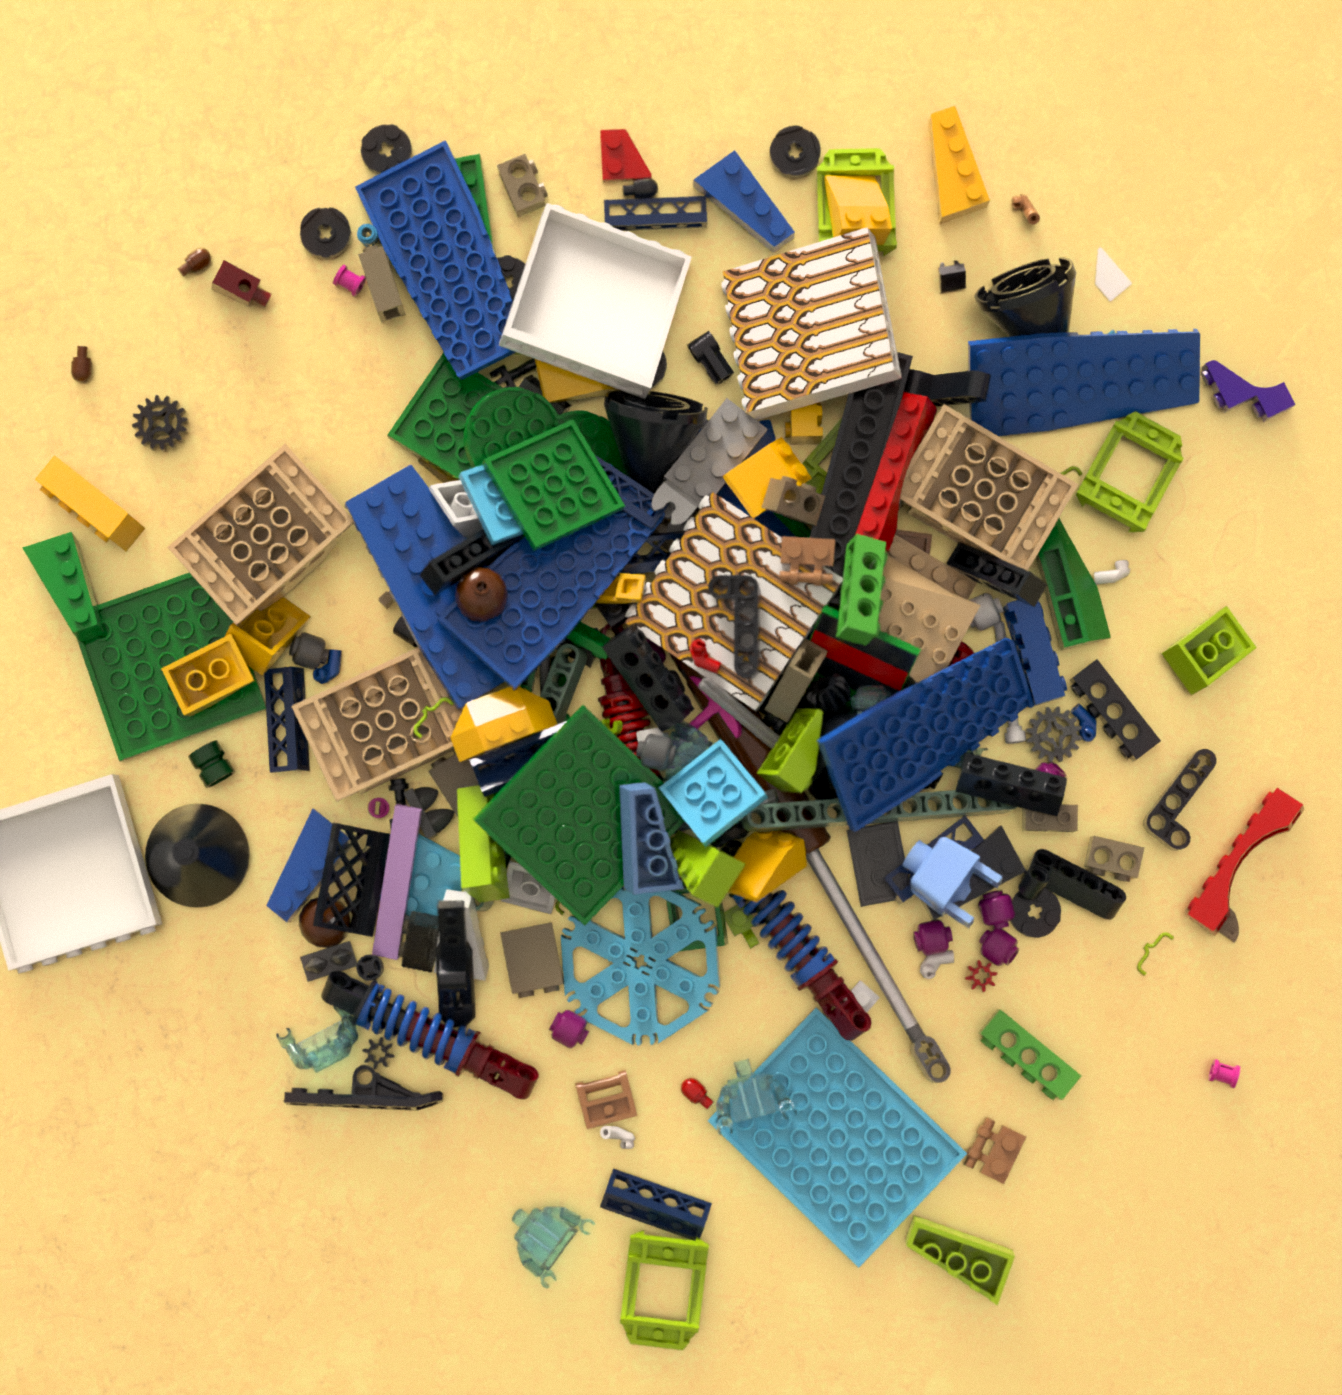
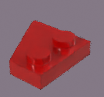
[600,129,652,182]

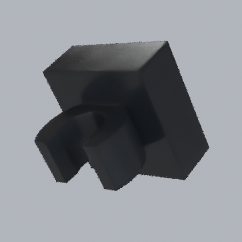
[938,260,966,292]

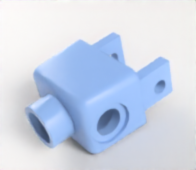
[902,837,1002,929]

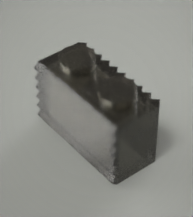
[398,911,439,973]

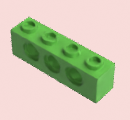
[837,534,888,646]
[978,1009,1081,1101]

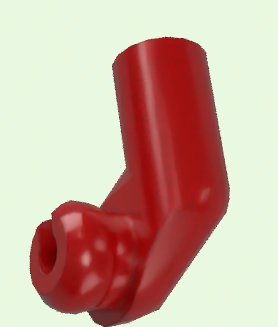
[690,639,722,674]

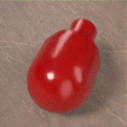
[681,1078,714,1109]

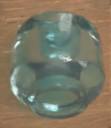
[851,685,891,715]

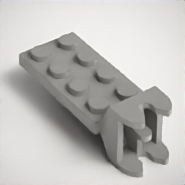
[651,398,768,532]

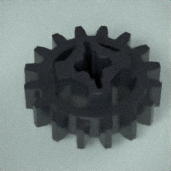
[132,395,189,452]

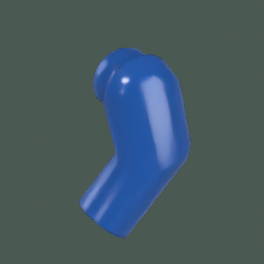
[313,649,342,684]
[1071,703,1096,742]

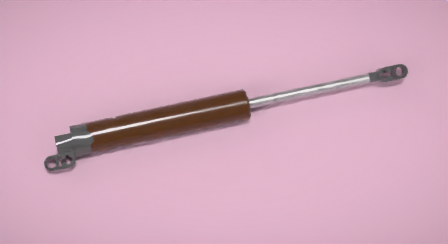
[626,602,951,1083]

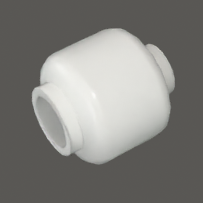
[970,593,1004,631]

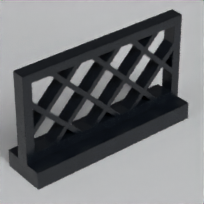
[313,823,390,937]

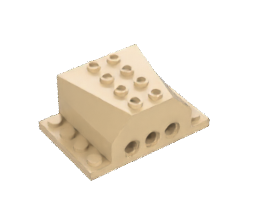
[900,404,1078,571]
[167,444,354,626]
[859,535,981,690]
[291,647,464,802]

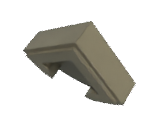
[378,592,394,609]
[1219,908,1239,943]

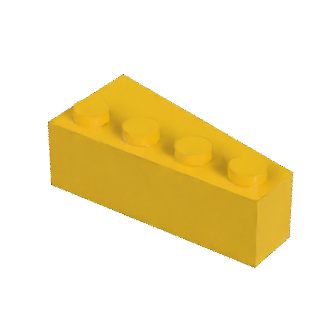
[929,106,990,224]
[35,455,145,552]

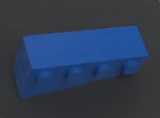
[693,150,795,253]
[1003,600,1067,707]
[266,808,353,923]

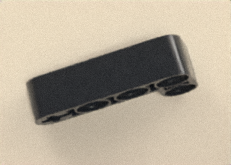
[902,369,991,406]
[708,575,760,680]
[1143,749,1217,851]
[1018,849,1126,920]

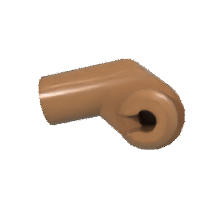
[1011,194,1040,225]

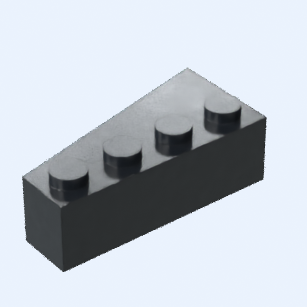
[920,825,1026,920]

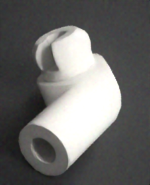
[1094,560,1130,585]
[920,950,954,979]
[600,1126,636,1149]

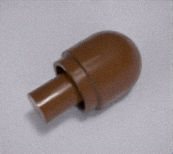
[177,248,211,277]
[71,346,92,382]

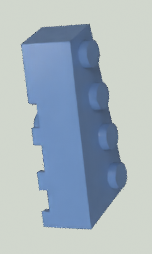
[620,783,684,895]

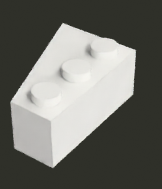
[434,889,489,981]

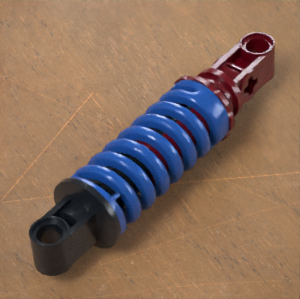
[720,840,872,1041]
[321,971,539,1099]

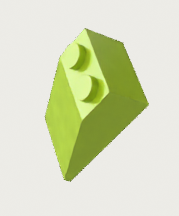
[1161,606,1257,695]
[757,708,823,793]

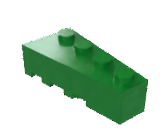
[22,532,105,642]

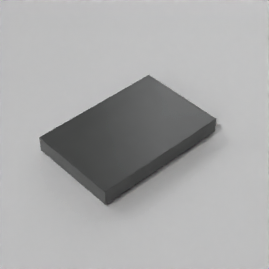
[846,822,912,907]

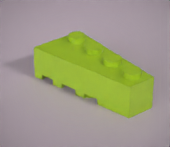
[457,785,510,903]
[670,830,745,908]
[905,1215,1015,1306]

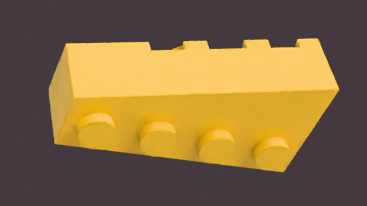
[785,402,823,445]

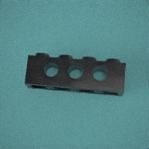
[419,529,523,596]
[946,542,1047,607]
[602,623,694,732]
[1070,659,1161,761]
[955,752,1067,817]

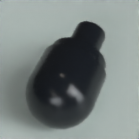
[622,178,658,199]

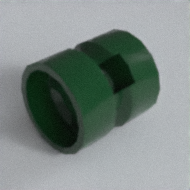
[188,740,235,788]

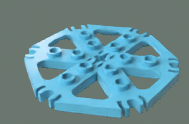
[561,887,720,1045]

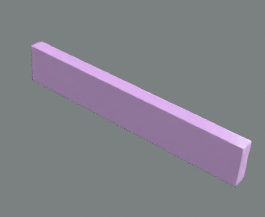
[372,804,422,960]

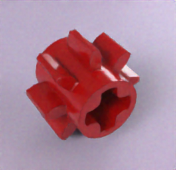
[965,960,998,992]

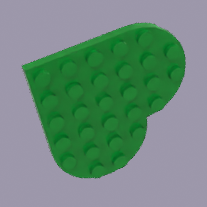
[464,387,626,542]

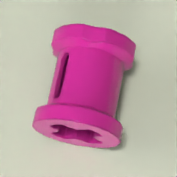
[333,265,366,297]
[1208,1059,1241,1088]

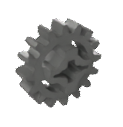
[1025,706,1082,763]

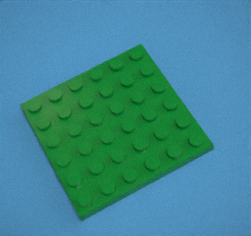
[77,572,266,762]
[473,705,685,926]

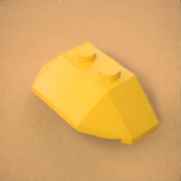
[450,687,558,763]

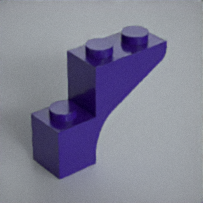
[1201,360,1296,422]

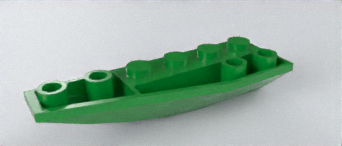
[1036,518,1111,651]

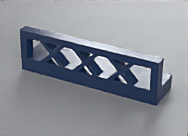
[604,196,707,231]
[595,455,669,535]
[618,531,686,576]
[264,666,310,773]
[470,722,565,797]
[883,815,984,905]
[600,1168,712,1241]

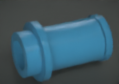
[357,224,378,247]

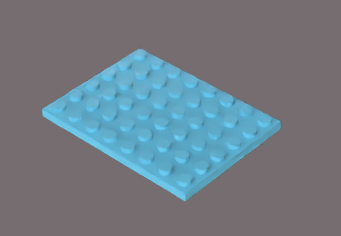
[707,1008,967,1268]

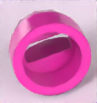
[368,797,389,818]

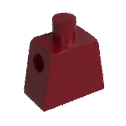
[211,260,272,307]

